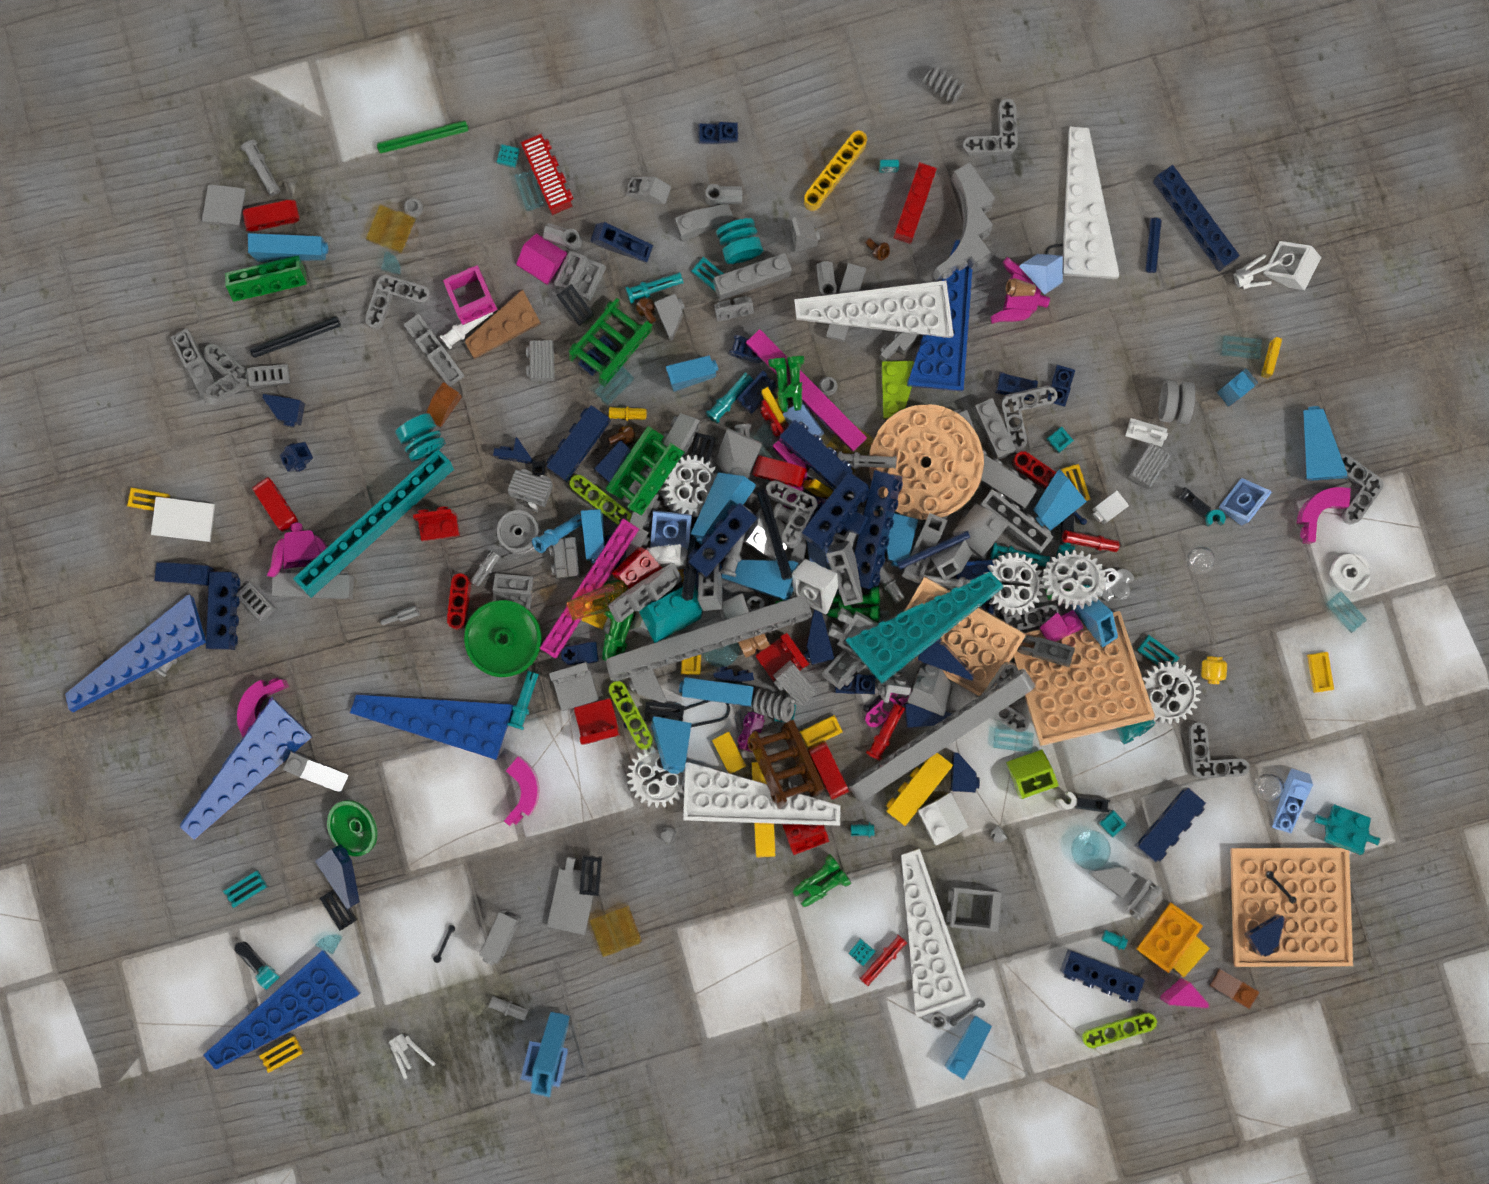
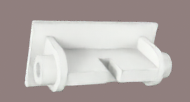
[1125,418,1168,447]

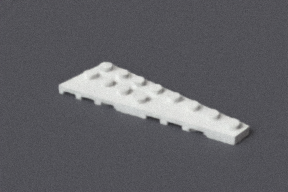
[1063,127,1119,279]
[794,281,954,338]
[683,762,840,826]
[901,849,972,1017]

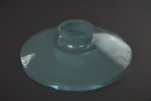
[702,642,740,667]
[1071,830,1111,870]

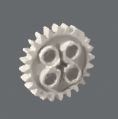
[661,455,717,517]
[1042,550,1107,610]
[984,553,1043,615]
[1142,661,1201,724]
[627,745,685,808]

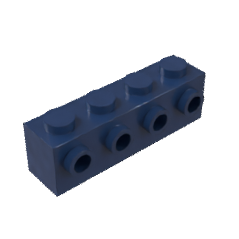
[546,405,611,482]
[779,420,853,489]
[1134,787,1206,862]
[1060,949,1145,1003]

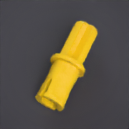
[609,406,647,421]

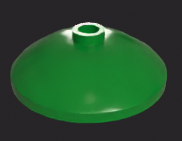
[327,800,378,857]

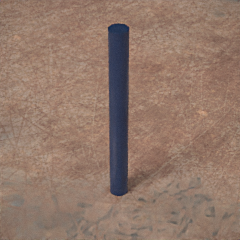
[897,531,971,569]

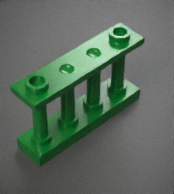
[568,298,652,387]
[606,426,684,516]

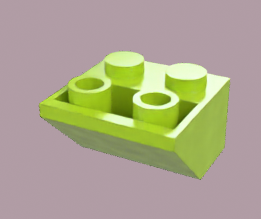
[1006,749,1059,799]

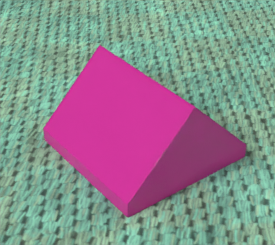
[516,234,568,285]
[1160,978,1209,1008]

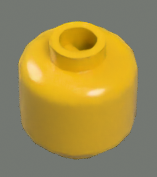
[1201,656,1227,684]

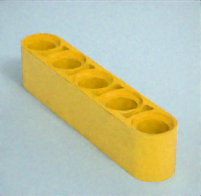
[804,131,867,211]
[752,762,775,858]

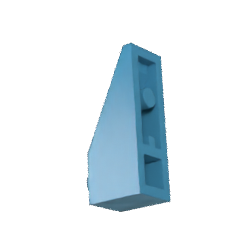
[945,1015,992,1080]

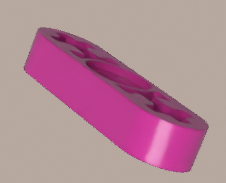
[865,691,911,727]

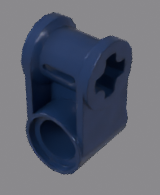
[728,335,763,363]
[561,642,599,665]

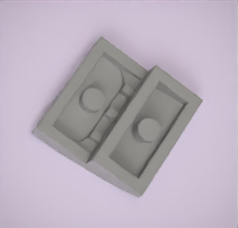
[202,185,246,227]
[554,250,606,301]
[492,574,533,611]

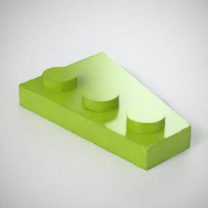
[882,361,914,419]

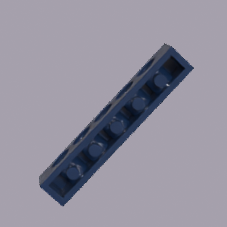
[1153,165,1240,272]
[854,470,903,589]

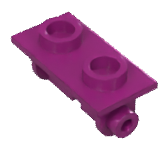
[738,711,765,753]

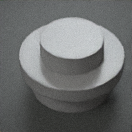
[404,198,423,217]
[818,377,837,396]

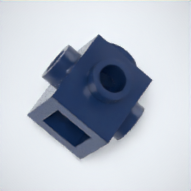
[279,442,313,472]

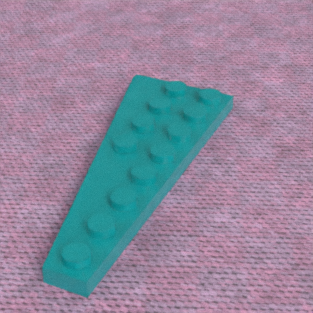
[845,571,1003,684]

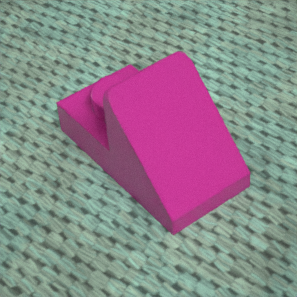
[1039,610,1083,642]

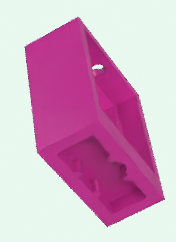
[443,265,497,325]

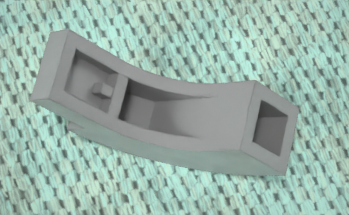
[902,513,947,584]

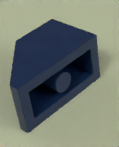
[262,394,305,428]
[950,752,980,793]
[1244,914,1285,957]

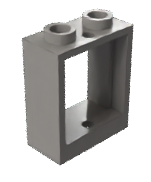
[946,886,1001,932]
[479,909,522,965]

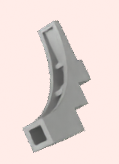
[932,163,995,281]

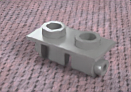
[714,296,754,322]
[1125,879,1163,921]

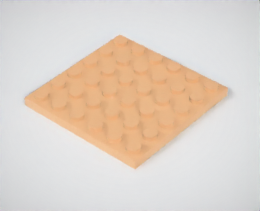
[1013,611,1155,746]
[1230,847,1353,967]

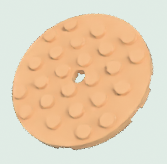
[869,404,984,520]

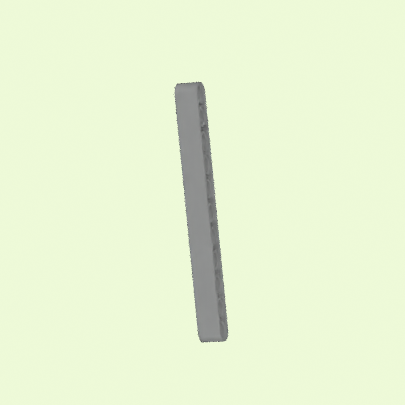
[606,596,812,681]
[848,669,1035,802]

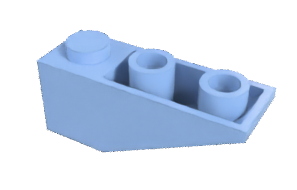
[1272,768,1313,833]

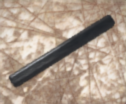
[250,316,341,358]
[757,489,792,580]
[682,516,700,601]

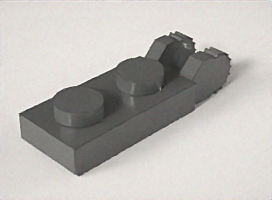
[1017,635,1075,668]

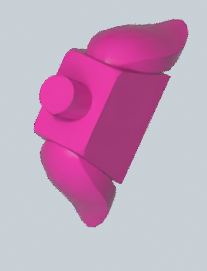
[990,257,1050,324]
[267,523,328,577]

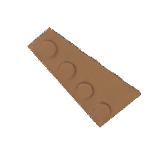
[465,290,541,359]

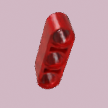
[242,200,300,232]
[1012,451,1057,490]
[752,456,807,488]
[252,477,299,532]
[447,573,471,630]
[808,741,849,800]

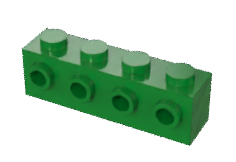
[225,255,307,302]

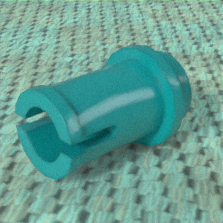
[851,822,874,838]
[1101,930,1128,950]

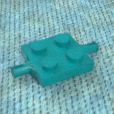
[1314,804,1380,855]

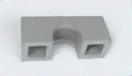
[972,398,1016,460]

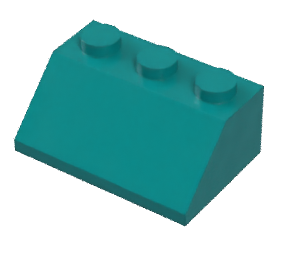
[639,585,702,643]

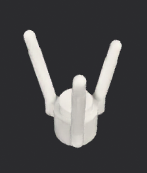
[1234,255,1281,289]
[389,1034,435,1079]

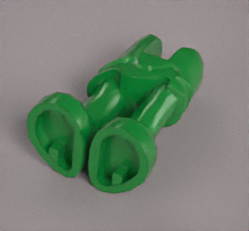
[768,356,804,412]
[826,587,880,623]
[602,607,636,661]
[793,854,852,908]

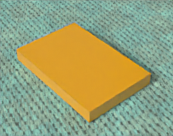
[1136,902,1203,973]

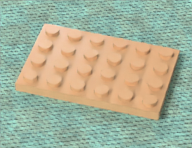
[905,576,1026,696]

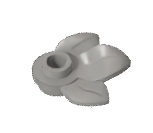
[1102,568,1134,602]

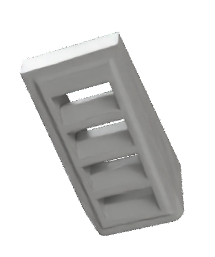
[247,364,290,389]
[237,582,277,622]

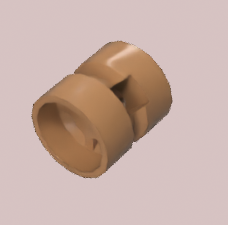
[738,634,770,658]

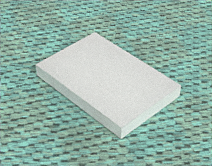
[151,497,215,542]

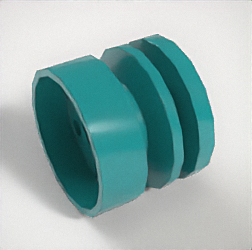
[716,218,763,264]
[395,413,446,462]

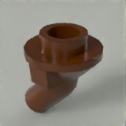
[865,237,890,261]
[636,298,656,324]
[608,426,635,445]

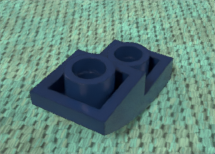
[698,122,738,144]
[578,335,619,376]
[1047,365,1076,407]
[713,666,754,682]
[834,674,876,695]

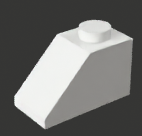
[1092,491,1129,524]

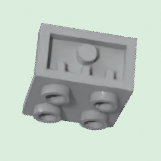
[549,663,598,711]

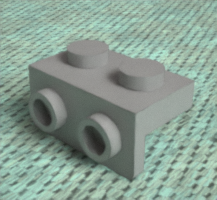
[822,649,865,689]
[876,671,911,703]

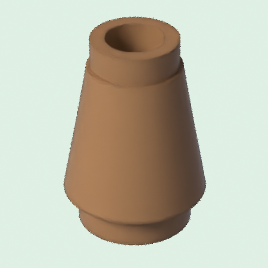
[1006,278,1036,297]

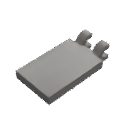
[828,607,879,655]
[547,856,596,935]

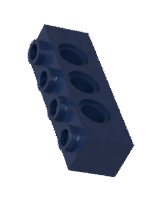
[802,472,869,551]
[688,503,757,578]
[206,572,241,650]

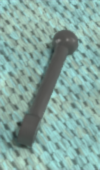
[950,1000,985,1026]

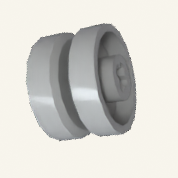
[1158,380,1195,424]
[496,510,542,555]

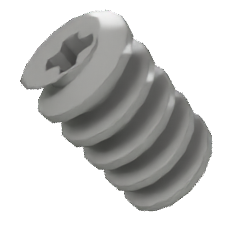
[923,65,965,105]
[751,689,795,722]

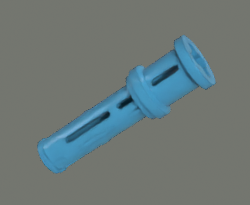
[532,514,582,553]

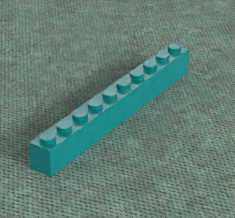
[293,449,454,598]

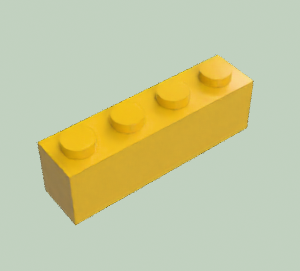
[886,753,953,826]

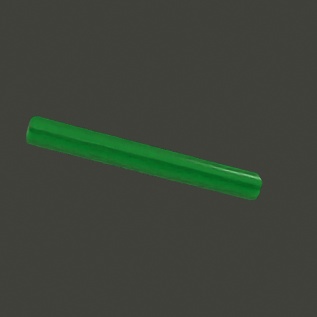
[377,121,468,154]

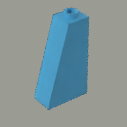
[248,233,328,262]
[1303,406,1348,481]
[691,472,756,544]
[721,560,800,601]
[679,678,754,707]
[531,1012,570,1097]

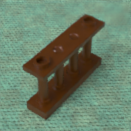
[747,720,825,809]

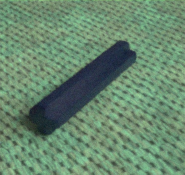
[1145,217,1161,273]

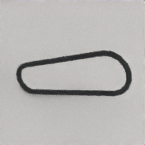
[661,701,730,728]

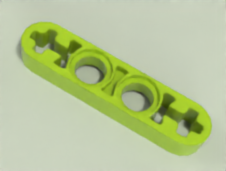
[570,475,632,525]
[609,681,653,750]
[1082,1012,1157,1048]

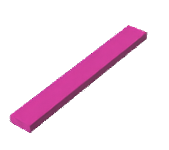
[746,329,867,452]
[540,518,640,659]

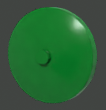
[464,600,542,677]

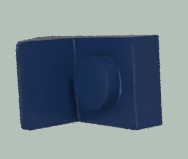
[493,437,533,464]

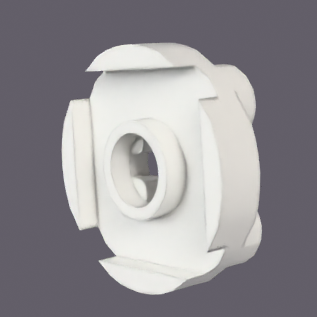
[1329,554,1371,592]

